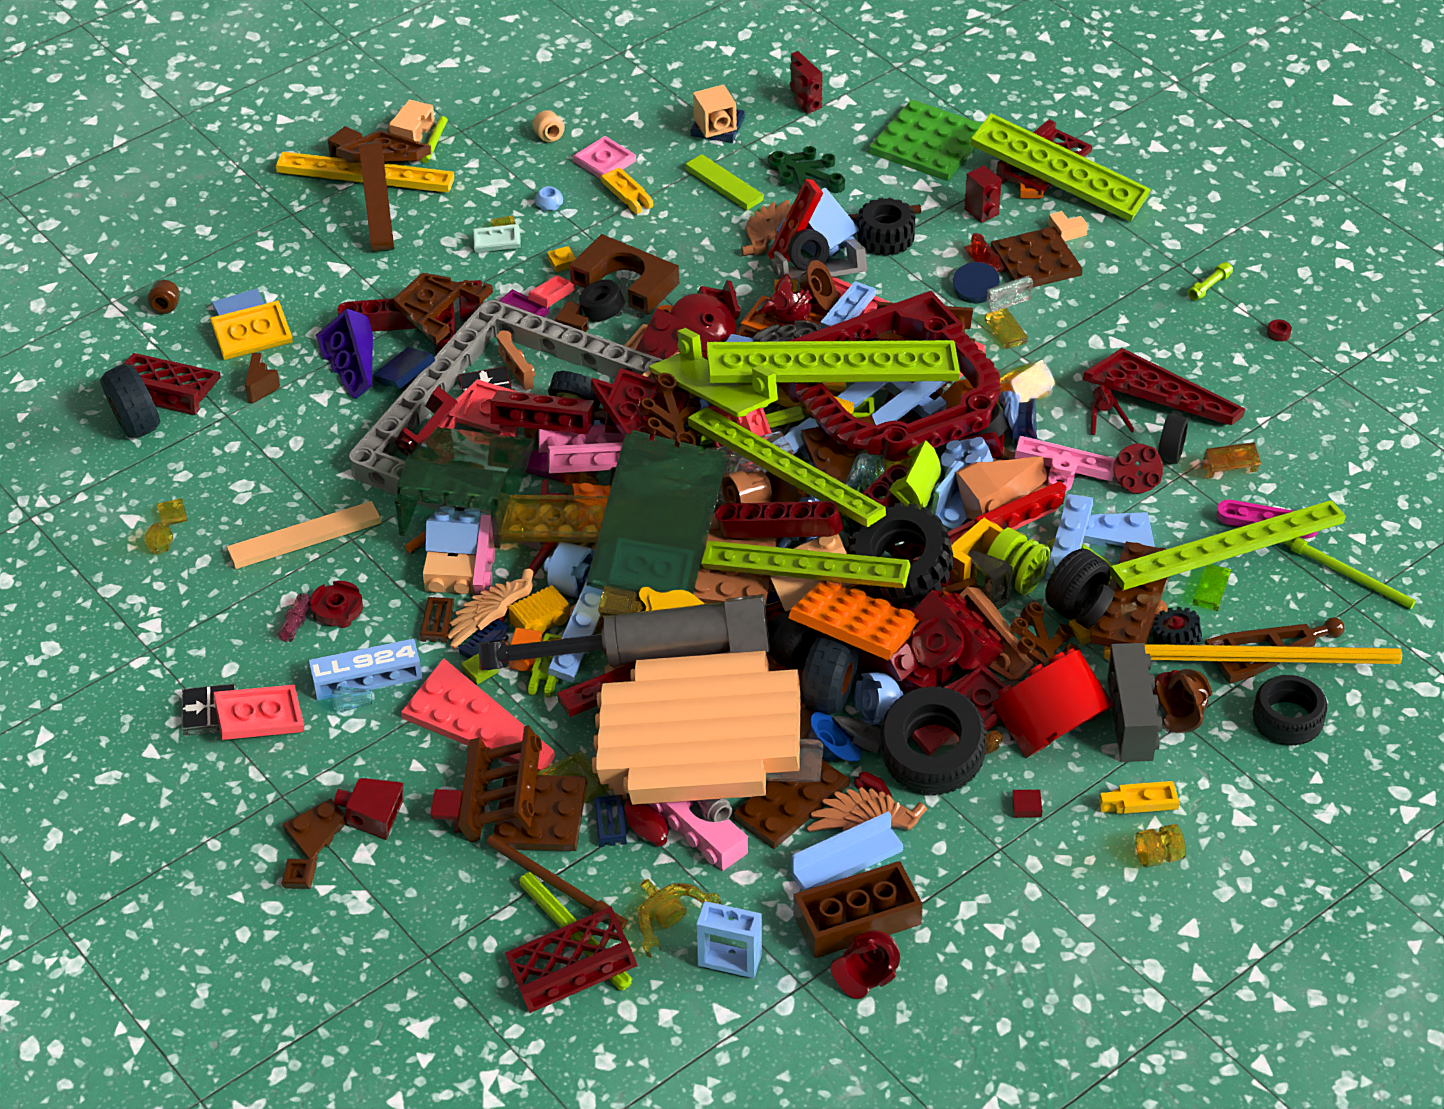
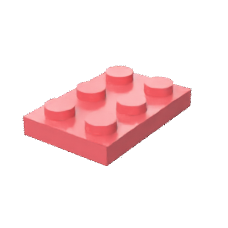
[214,685,304,740]

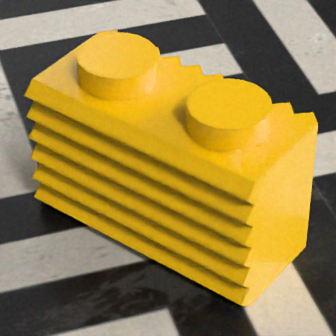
[508,585,570,634]

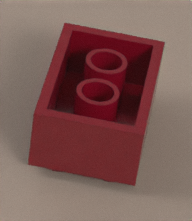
[912,590,1005,670]

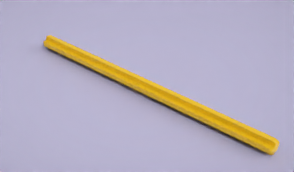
[1104,644,1402,664]

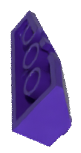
[316,308,373,399]

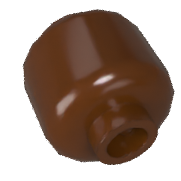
[147,280,180,314]

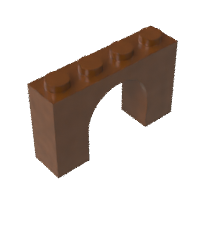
[570,234,679,315]

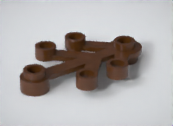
[639,373,702,456]
[1010,602,1081,667]

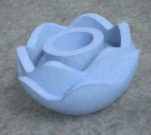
[535,186,563,211]

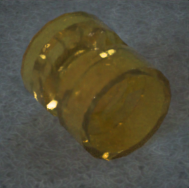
[1135,824,1186,868]

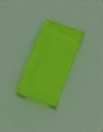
[1193,564,1232,611]

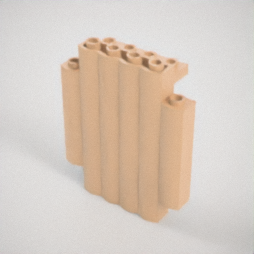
[592,651,800,805]

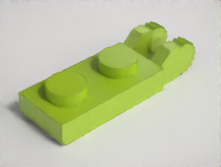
[528,633,562,698]

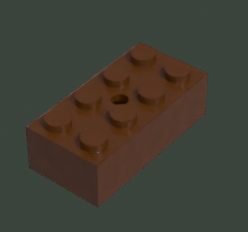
[793,861,923,959]

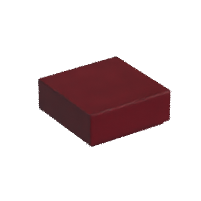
[1012,789,1043,818]

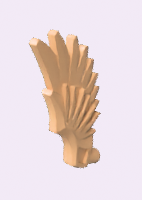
[447,569,534,649]

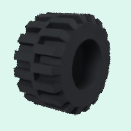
[857,197,915,256]

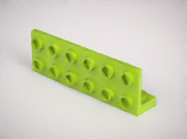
[649,328,778,417]

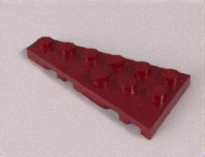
[1082,348,1245,425]

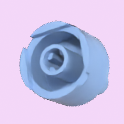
[940,437,993,490]
[544,541,598,598]

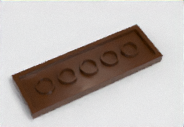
[1090,541,1170,647]

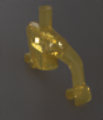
[638,879,722,958]

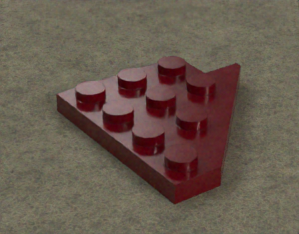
[590,368,690,465]

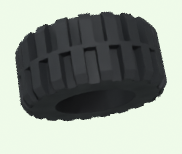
[849,503,954,607]

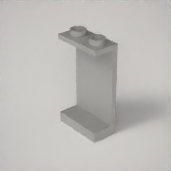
[771,239,867,282]

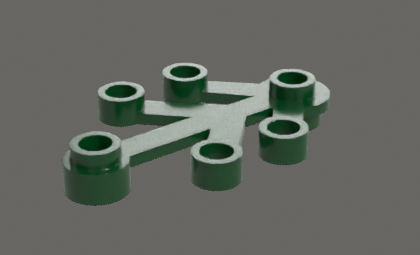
[768,146,845,193]

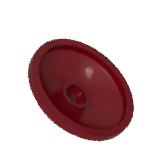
[669,294,737,342]

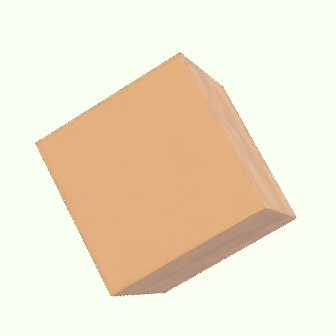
[693,85,737,138]

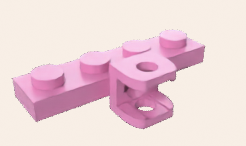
[1014,436,1115,491]

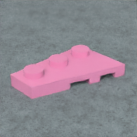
[473,515,498,595]

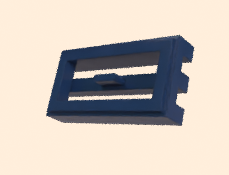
[594,795,627,847]

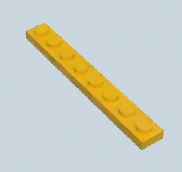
[276,152,455,193]

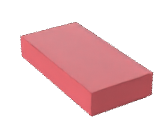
[528,275,575,308]

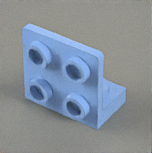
[929,461,969,532]

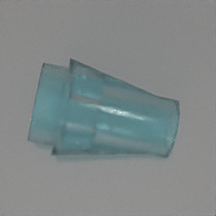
[331,686,372,713]

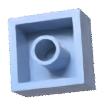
[426,506,487,555]

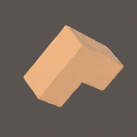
[1048,211,1088,241]

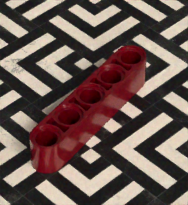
[715,501,843,538]

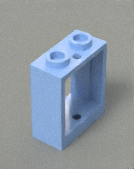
[697,901,762,978]

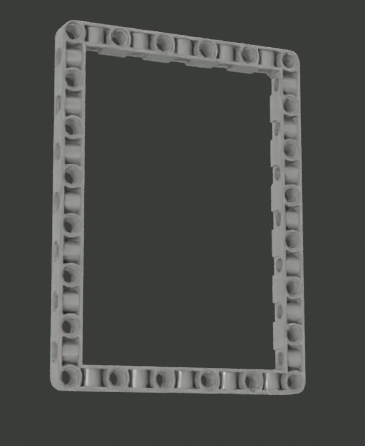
[349,300,798,556]

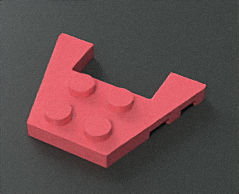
[431,379,518,464]

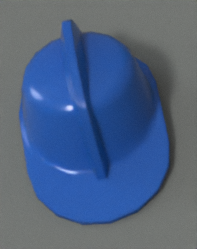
[807,712,862,761]

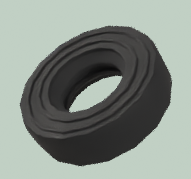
[788,229,830,271]
[1075,584,1114,629]

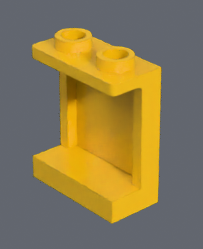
[947,518,1003,586]

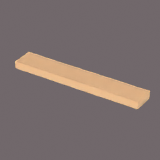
[227,501,381,569]

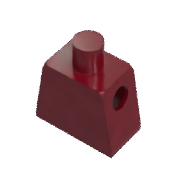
[334,778,404,840]

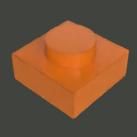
[1020,178,1043,198]

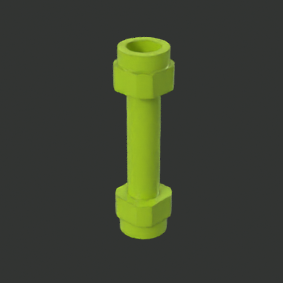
[1187,262,1233,301]

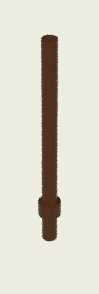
[486,835,628,929]

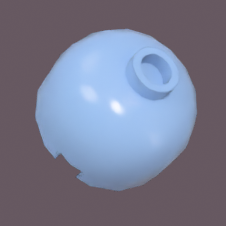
[854,673,903,726]

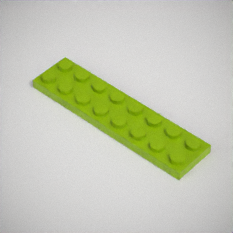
[970,113,1151,222]

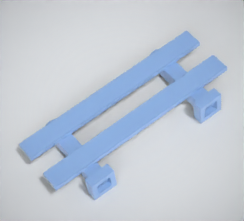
[774,381,948,488]

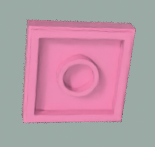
[573,136,636,179]

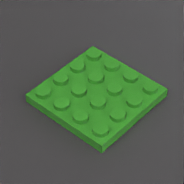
[869,99,982,181]

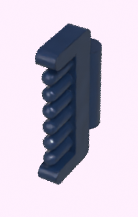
[459,619,509,658]

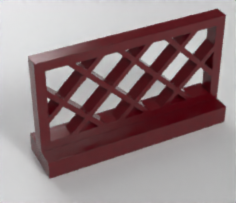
[996,119,1092,195]
[124,353,221,415]
[505,906,638,1013]

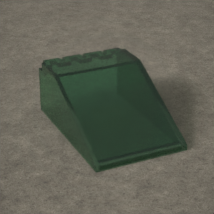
[395,427,535,548]
[586,430,728,599]

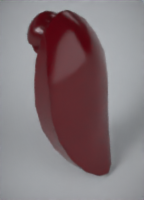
[624,799,668,847]

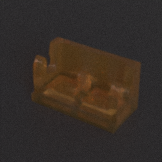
[1202,442,1261,479]

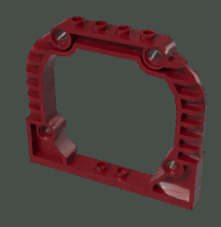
[776,290,1001,462]

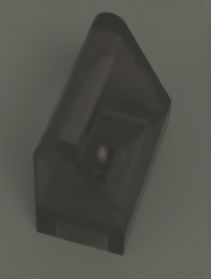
[969,551,1013,609]

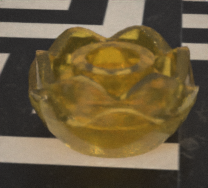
[144,522,173,554]

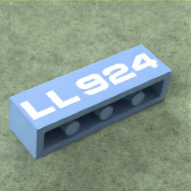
[309,639,422,701]

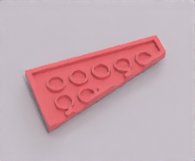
[401,658,555,775]

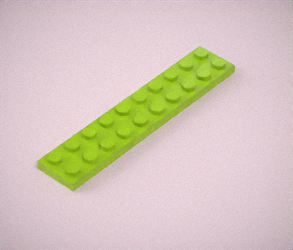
[707,340,960,383]

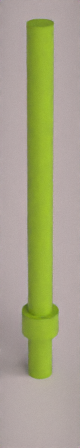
[1281,537,1416,609]

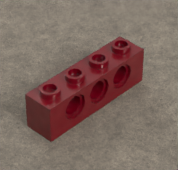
[490,390,595,434]

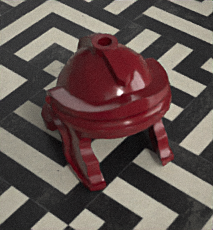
[756,274,813,326]
[830,930,900,999]

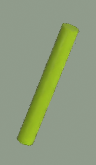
[421,116,447,163]

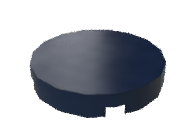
[953,262,1000,303]

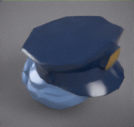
[998,391,1038,444]

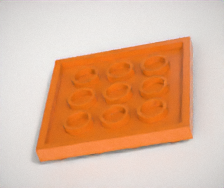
[788,580,920,660]

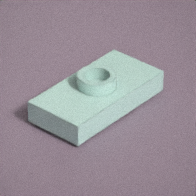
[473,224,521,253]

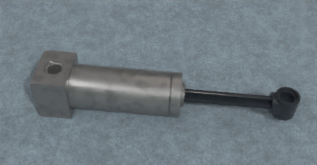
[477,594,770,670]

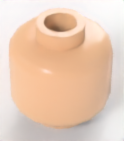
[532,110,564,143]

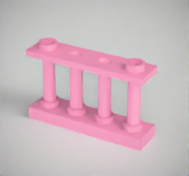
[538,425,648,473]

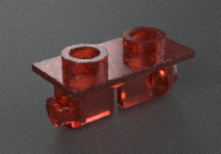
[964,233,1006,272]

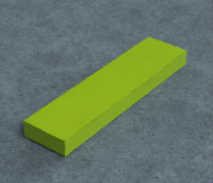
[685,154,763,210]

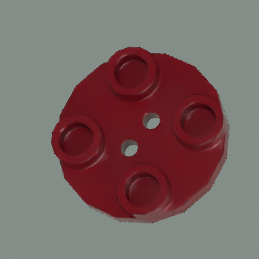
[1113,444,1163,493]

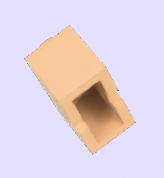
[388,99,435,142]
[423,551,476,594]

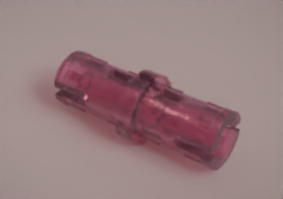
[278,593,311,642]

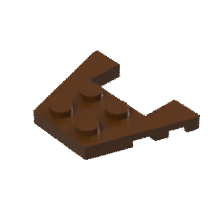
[393,273,493,344]

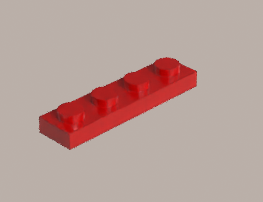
[767,179,823,262]
[974,481,1066,530]

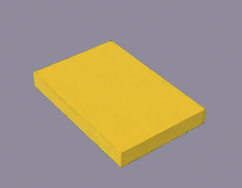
[210,300,293,360]

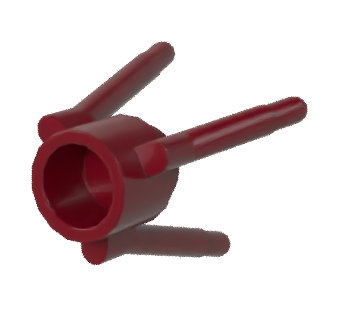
[1090,385,1135,435]

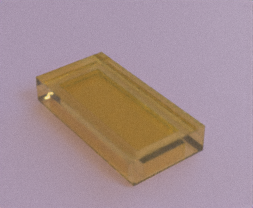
[985,308,1028,349]

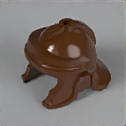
[1153,669,1213,733]

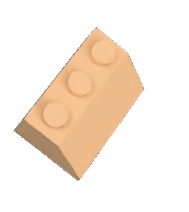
[770,534,859,612]

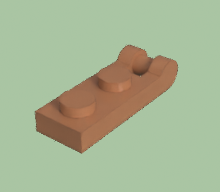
[497,331,535,391]

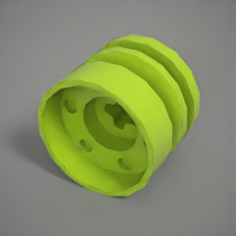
[983,527,1050,595]

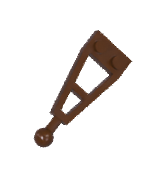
[1205,617,1345,684]

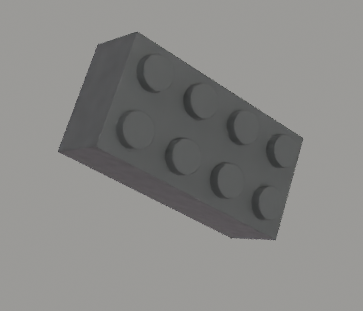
[1107,643,1162,762]

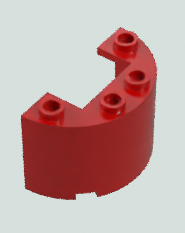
[992,648,1114,759]

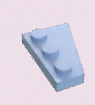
[1083,512,1155,550]

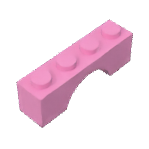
[649,801,748,871]

